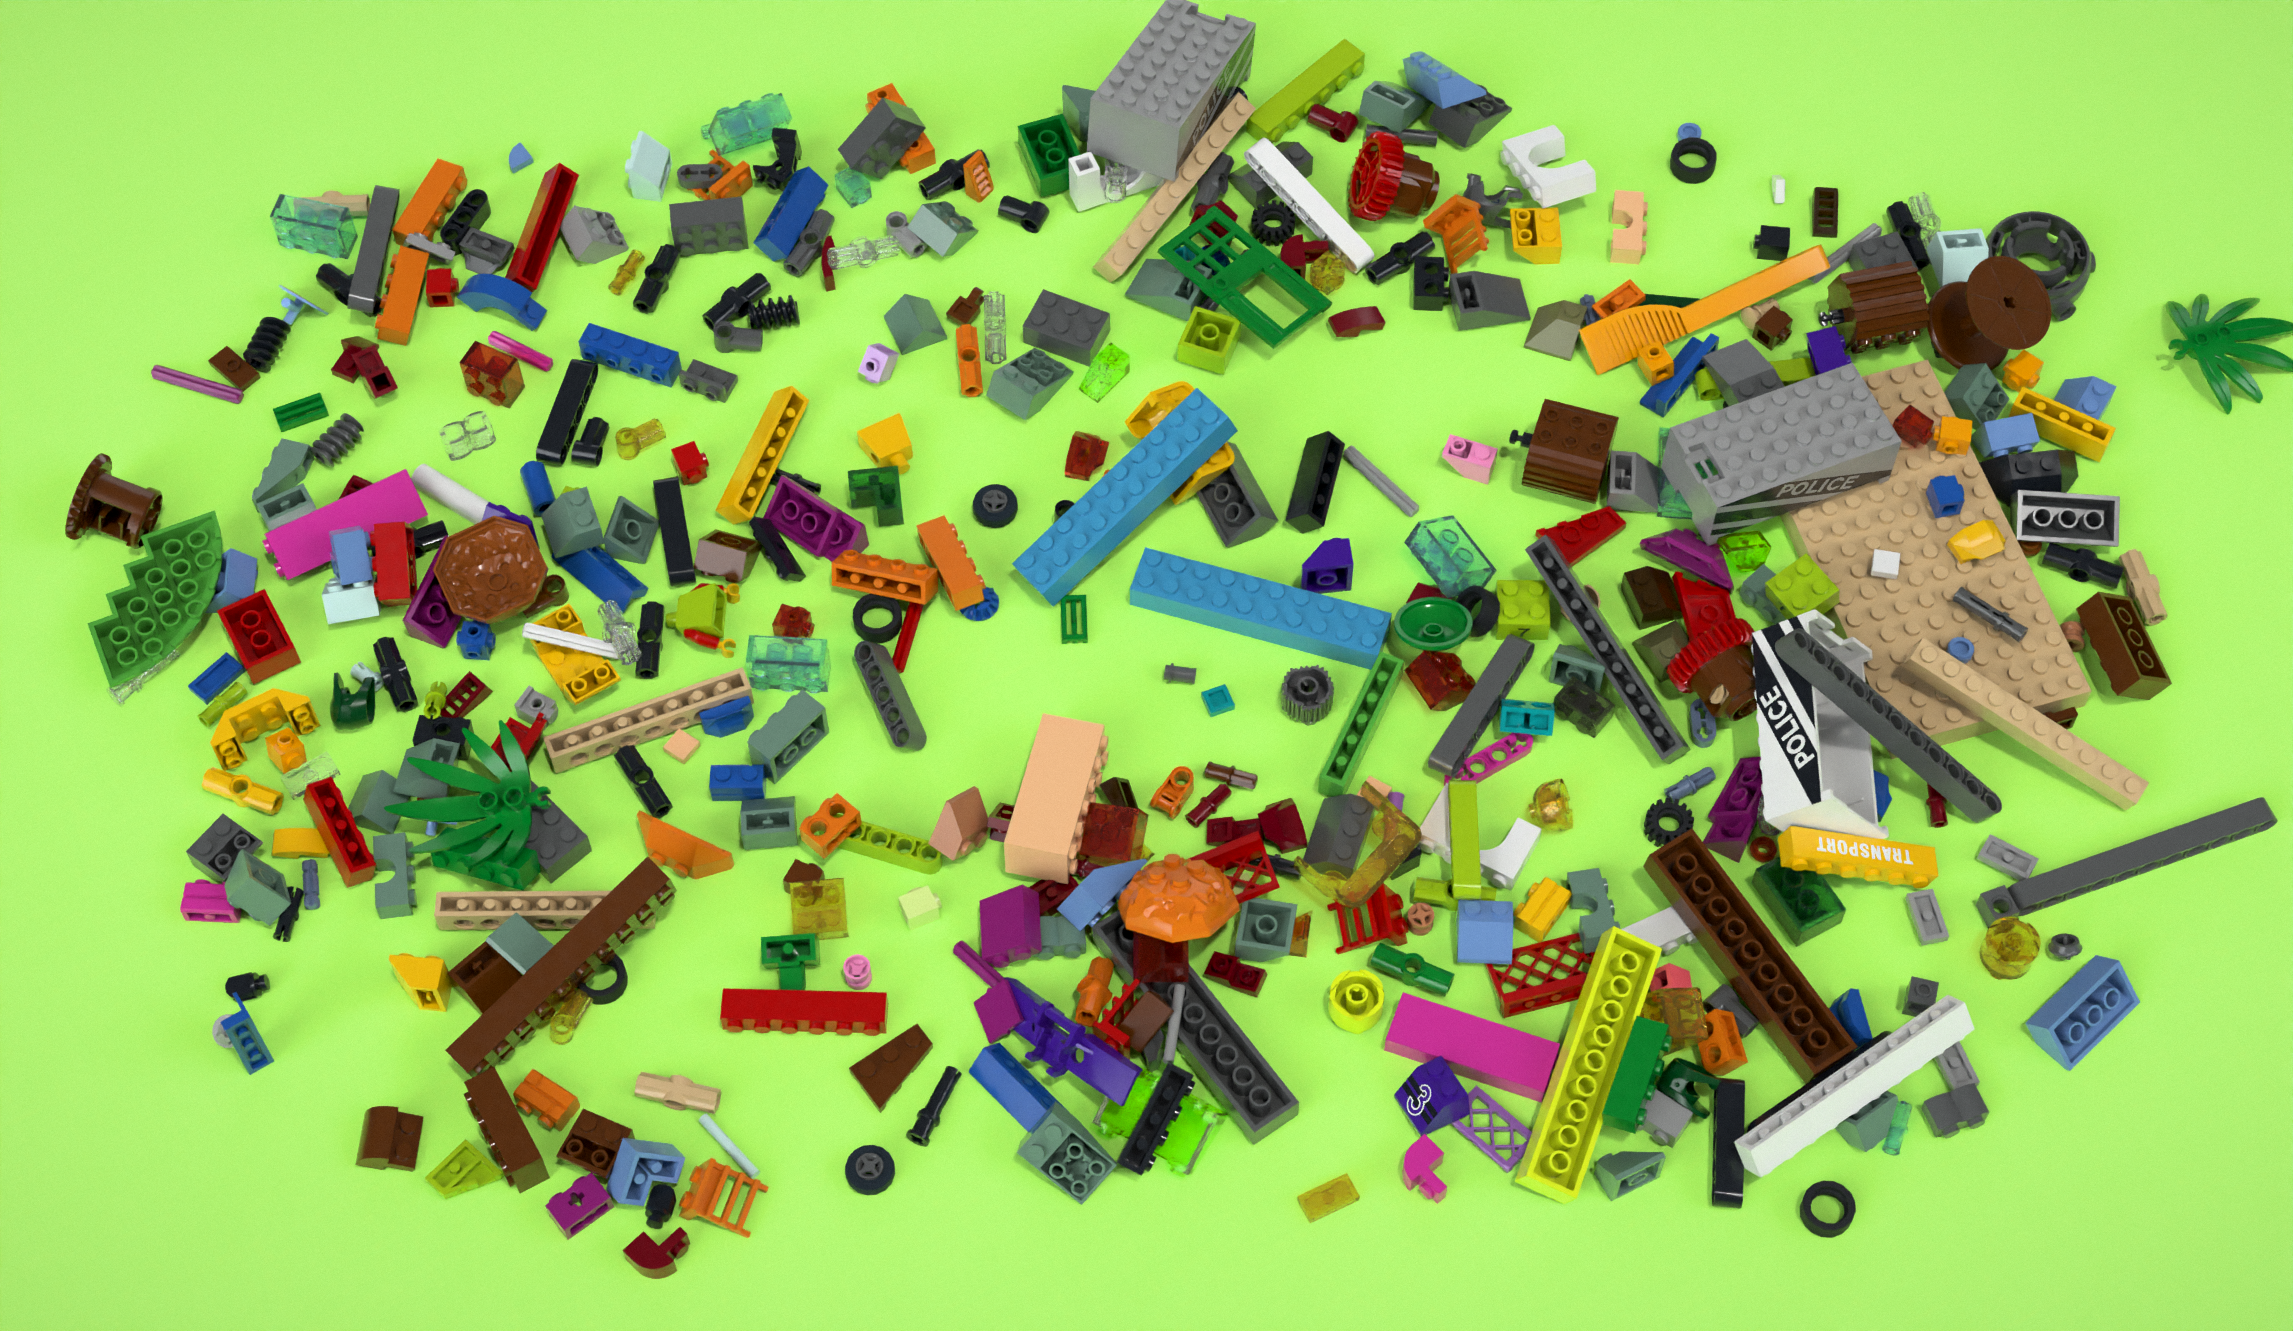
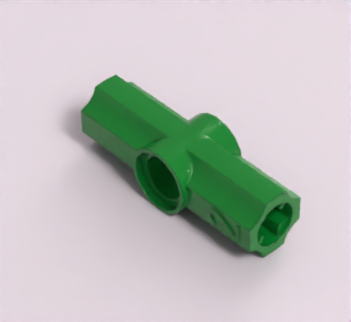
[1370,943,1455,997]

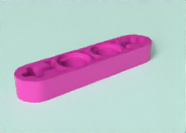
[1444,733,1533,786]

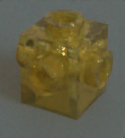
[1310,250,1345,296]

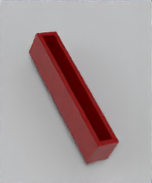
[505,162,579,292]
[720,988,889,1036]

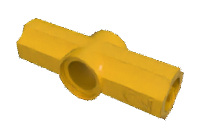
[202,767,284,815]

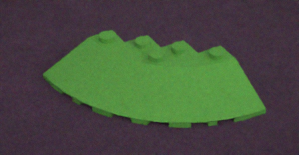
[87,510,223,688]

